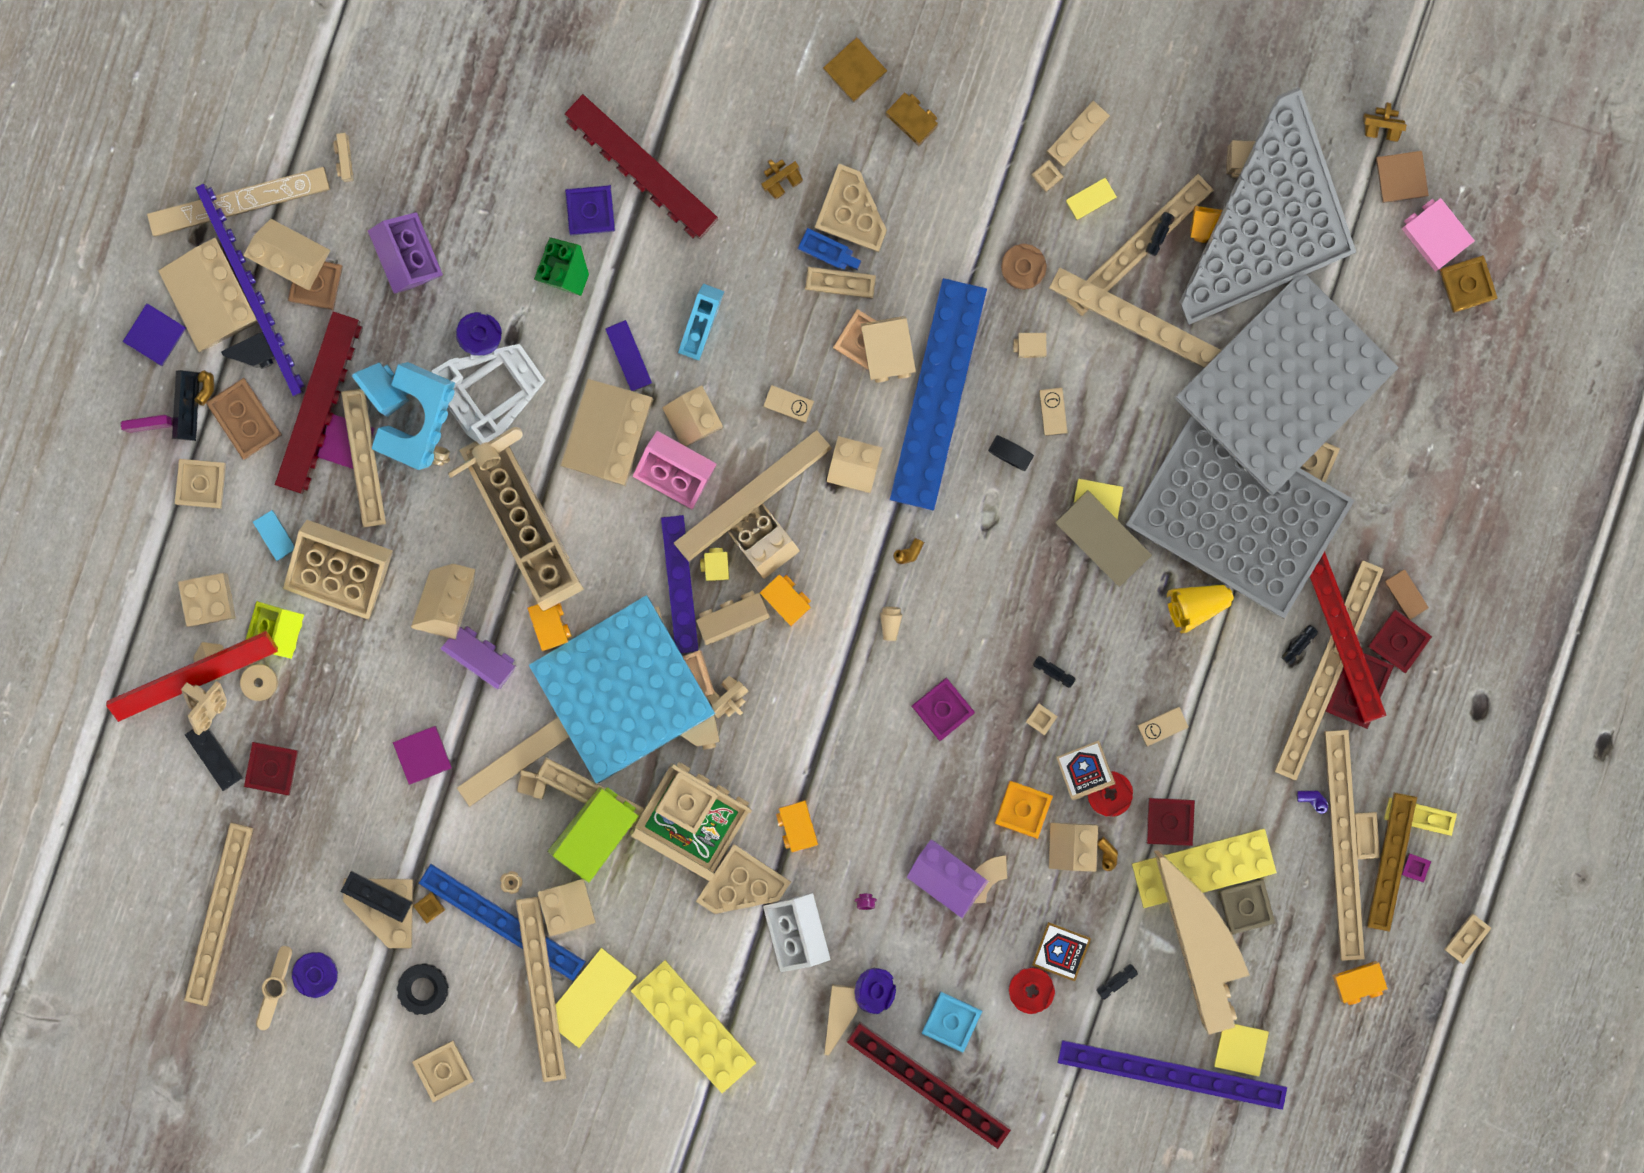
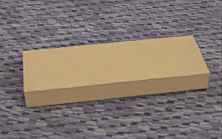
[805,267,876,299]

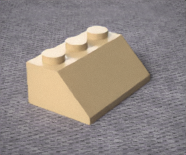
[243,219,330,290]
[411,564,475,640]
[696,591,770,645]

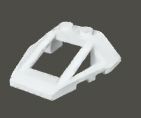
[431,344,546,444]

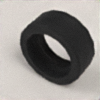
[988,435,1034,471]

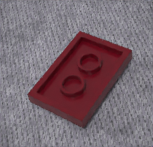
[1325,653,1394,729]

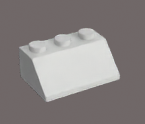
[763,893,830,972]

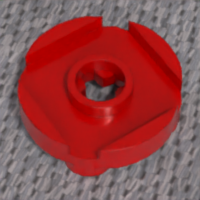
[1087,771,1133,817]
[1009,967,1055,1014]

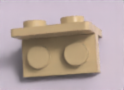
[181,681,227,735]

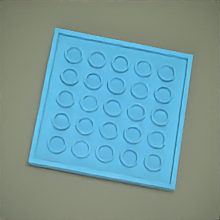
[529,595,716,784]

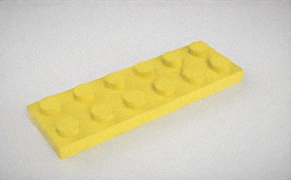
[1131,829,1277,908]
[631,960,756,1093]

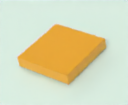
[995,780,1053,839]

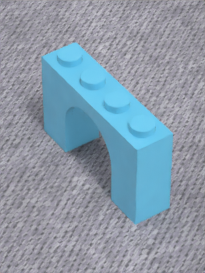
[372,362,455,470]

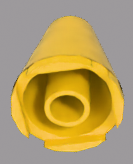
[1167,585,1234,633]

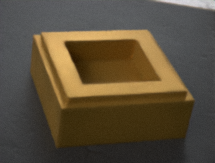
[413,892,446,924]

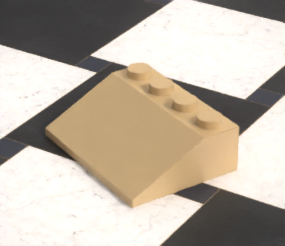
[158,237,258,352]
[561,379,653,486]
[283,520,393,620]

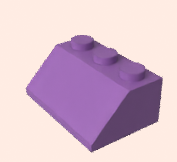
[368,212,443,294]
[441,626,517,689]
[907,839,989,918]

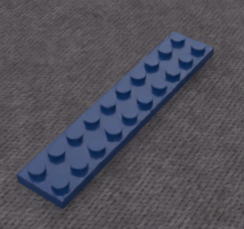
[890,278,987,511]

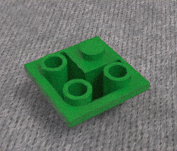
[534,237,589,296]

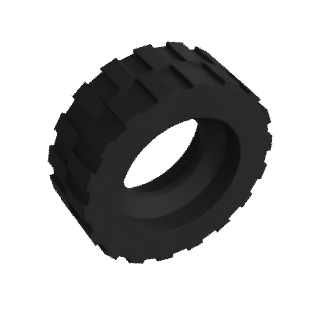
[396,963,449,1015]

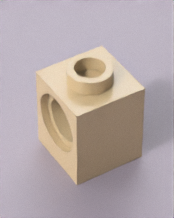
[1013,333,1046,358]

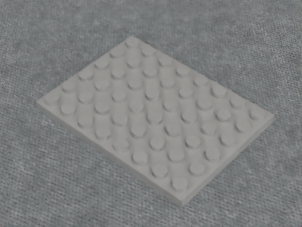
[1175,274,1399,496]
[1126,415,1355,619]

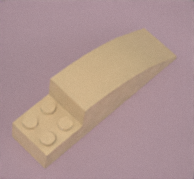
[459,441,584,611]
[1154,850,1250,1035]

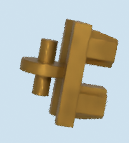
[1363,102,1407,142]
[761,159,803,200]

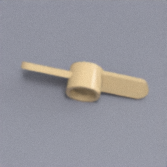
[448,427,523,478]
[256,946,292,1030]

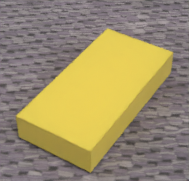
[1066,177,1117,220]

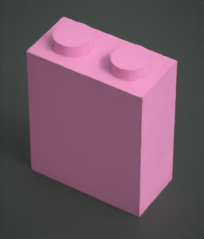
[1402,198,1475,272]

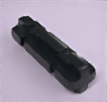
[1146,212,1174,256]
[1281,625,1318,665]
[1033,656,1076,688]
[1096,964,1138,1000]

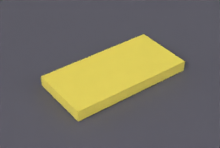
[556,948,637,1048]

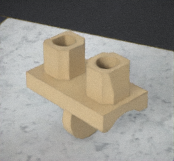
[707,676,749,719]

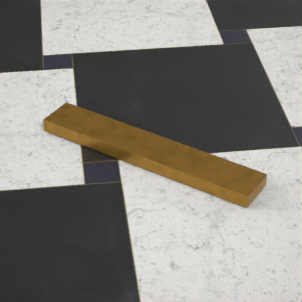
[1367,792,1417,932]

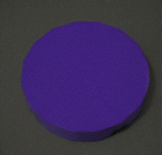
[456,312,502,356]
[292,952,338,998]
[855,967,896,1014]

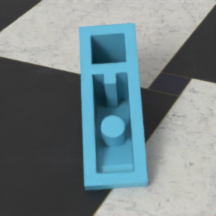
[678,284,725,361]

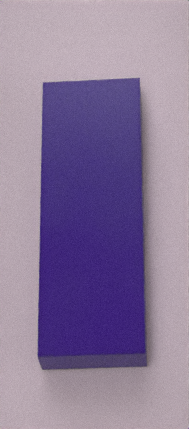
[605,320,653,392]

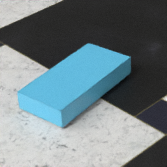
[253,510,295,561]

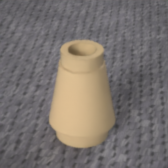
[880,607,903,641]

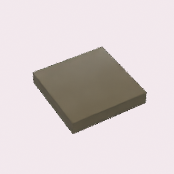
[1219,879,1275,935]

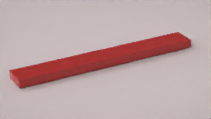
[1310,551,1387,724]
[106,631,278,722]

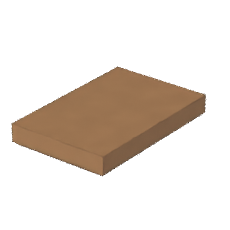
[206,378,282,460]

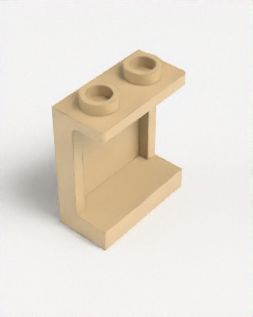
[861,316,916,383]

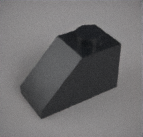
[221,332,275,369]

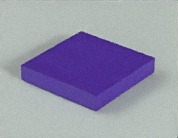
[565,185,615,236]
[123,303,186,367]

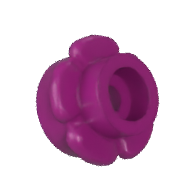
[854,893,877,910]

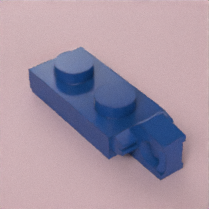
[797,228,861,270]

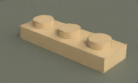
[1047,101,1110,168]

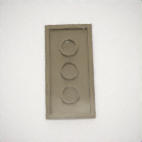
[1055,490,1152,587]

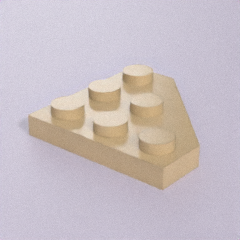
[815,164,887,253]
[696,844,791,914]
[343,878,413,948]

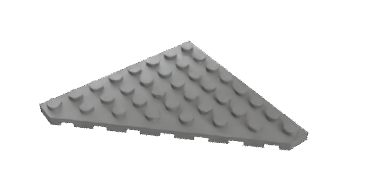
[1179,87,1356,325]

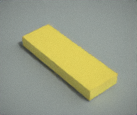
[1384,797,1457,836]

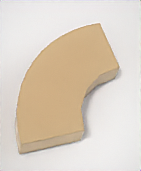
[974,855,1007,903]

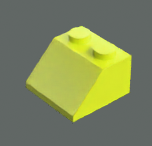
[246,601,304,659]

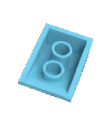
[351,363,410,417]

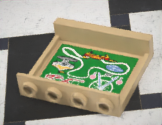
[630,762,752,882]

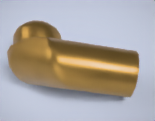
[194,370,214,406]
[893,538,925,564]
[1097,836,1118,872]

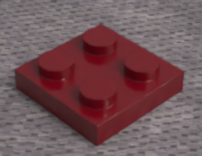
[1367,610,1432,674]
[244,742,299,796]
[1146,798,1195,846]

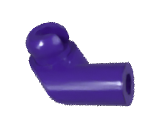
[1297,791,1329,814]

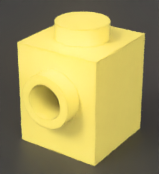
[700,548,729,581]

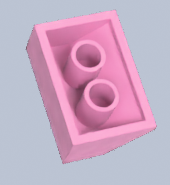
[633,431,717,510]

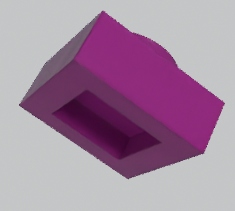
[1402,853,1431,883]

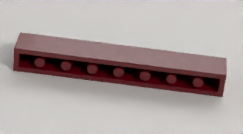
[565,94,719,239]
[274,311,363,494]
[847,1021,1011,1149]

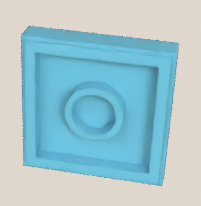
[921,991,982,1053]

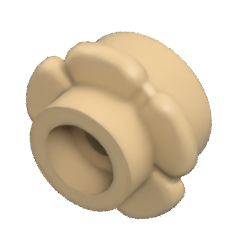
[432,446,450,466]
[500,871,523,894]

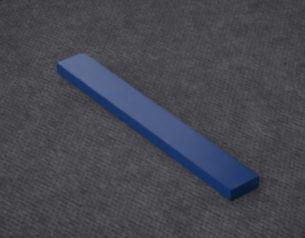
[418,864,586,981]

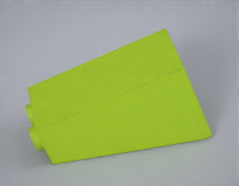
[547,787,638,883]

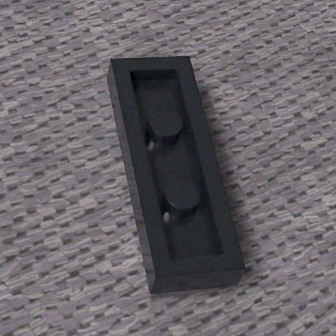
[172,370,200,441]
[185,728,243,791]
[340,871,413,923]

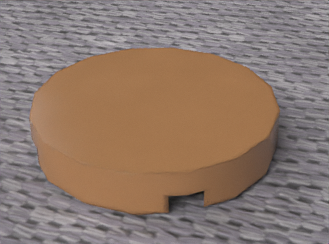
[1001,244,1047,290]

